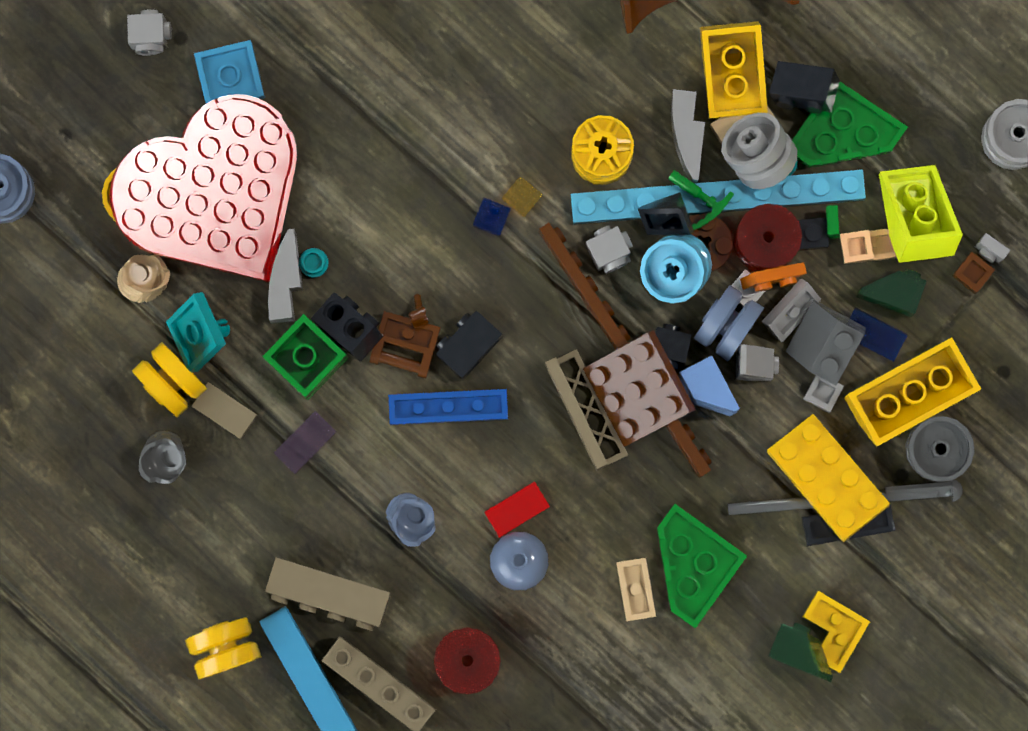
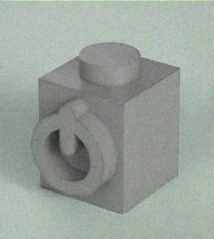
[127,9,172,55]
[585,225,633,274]

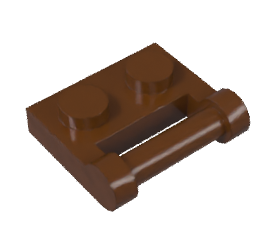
[369,311,441,379]

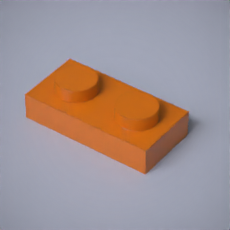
[740,262,807,293]

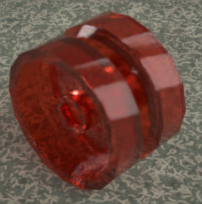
[734,203,802,272]
[434,628,501,694]

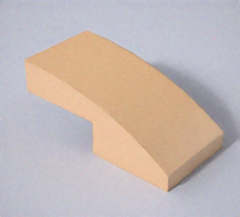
[840,228,897,264]

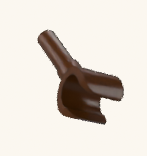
[408,294,429,329]

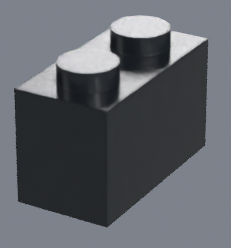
[769,61,840,114]
[436,311,503,380]

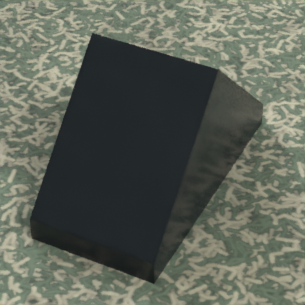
[638,192,694,235]

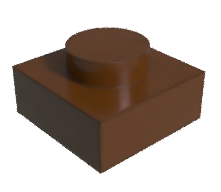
[952,252,995,294]

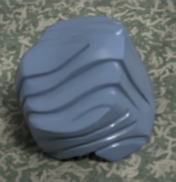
[386,493,436,547]

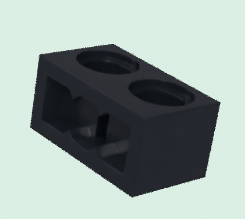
[311,292,384,362]

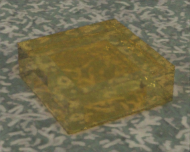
[501,176,543,218]

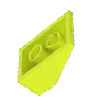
[879,165,963,263]

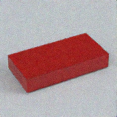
[484,481,550,538]

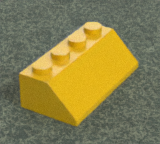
[844,337,981,447]

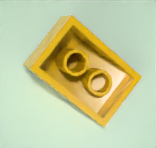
[700,21,768,118]

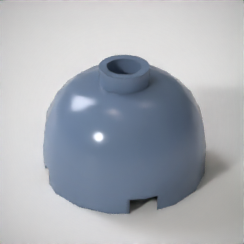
[490,532,549,591]

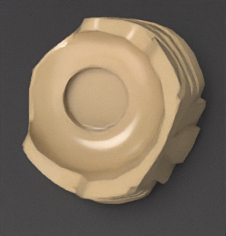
[117,254,170,303]

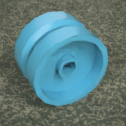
[640,235,712,304]

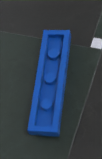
[388,389,508,425]

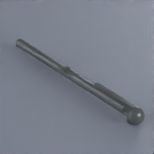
[728,479,963,515]

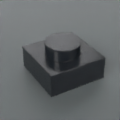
[796,218,829,251]

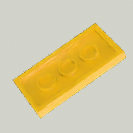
[767,414,890,543]

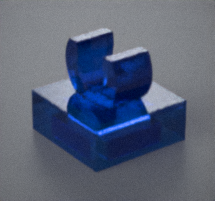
[473,198,511,237]

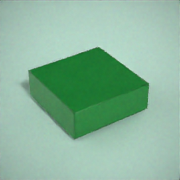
[826,205,840,239]

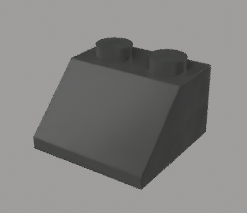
[785,300,866,385]

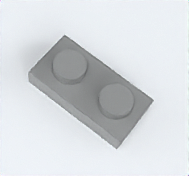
[761,279,821,342]

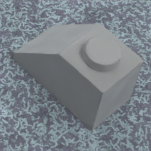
[735,344,779,381]

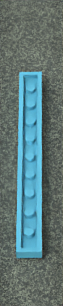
[571,170,866,224]

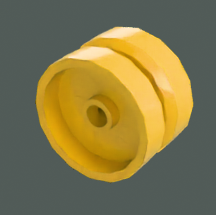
[132,342,207,418]
[185,617,261,680]

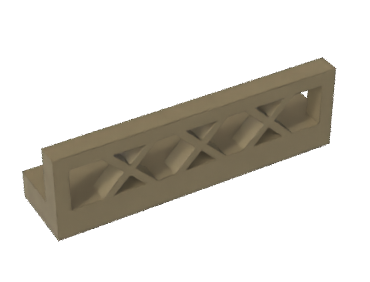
[545,349,628,471]

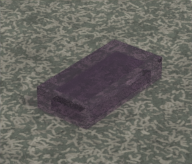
[274,411,337,474]

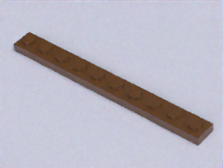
[539,223,712,478]

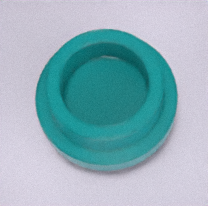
[299,248,329,278]

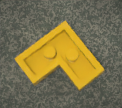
[802,591,870,673]

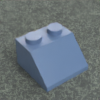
[678,356,740,416]

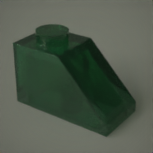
[856,269,927,317]
[768,622,833,682]

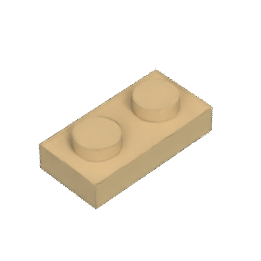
[616,558,656,622]

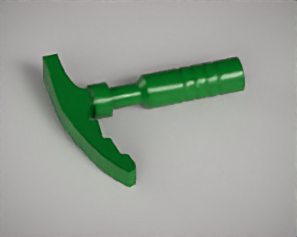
[668,170,734,230]

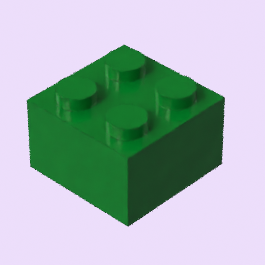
[262,314,349,400]

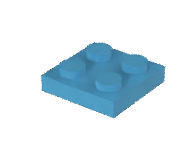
[194,40,265,103]

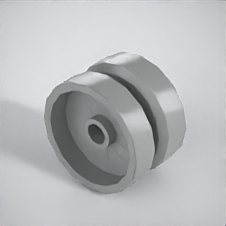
[981,99,1028,170]
[721,112,797,189]

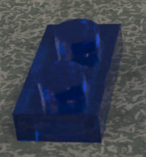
[849,307,908,362]

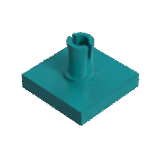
[166,292,230,373]

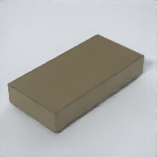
[192,382,258,439]

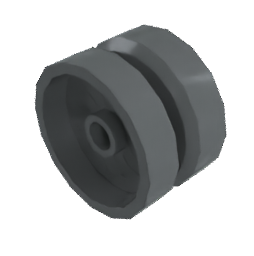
[905,416,975,482]

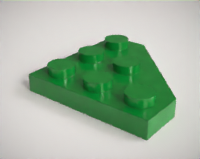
[792,81,908,168]
[657,504,747,629]

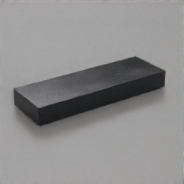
[801,502,895,547]

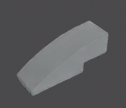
[671,89,705,183]
[268,229,303,324]

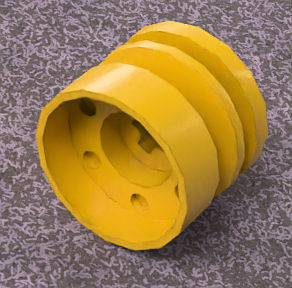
[571,115,634,185]

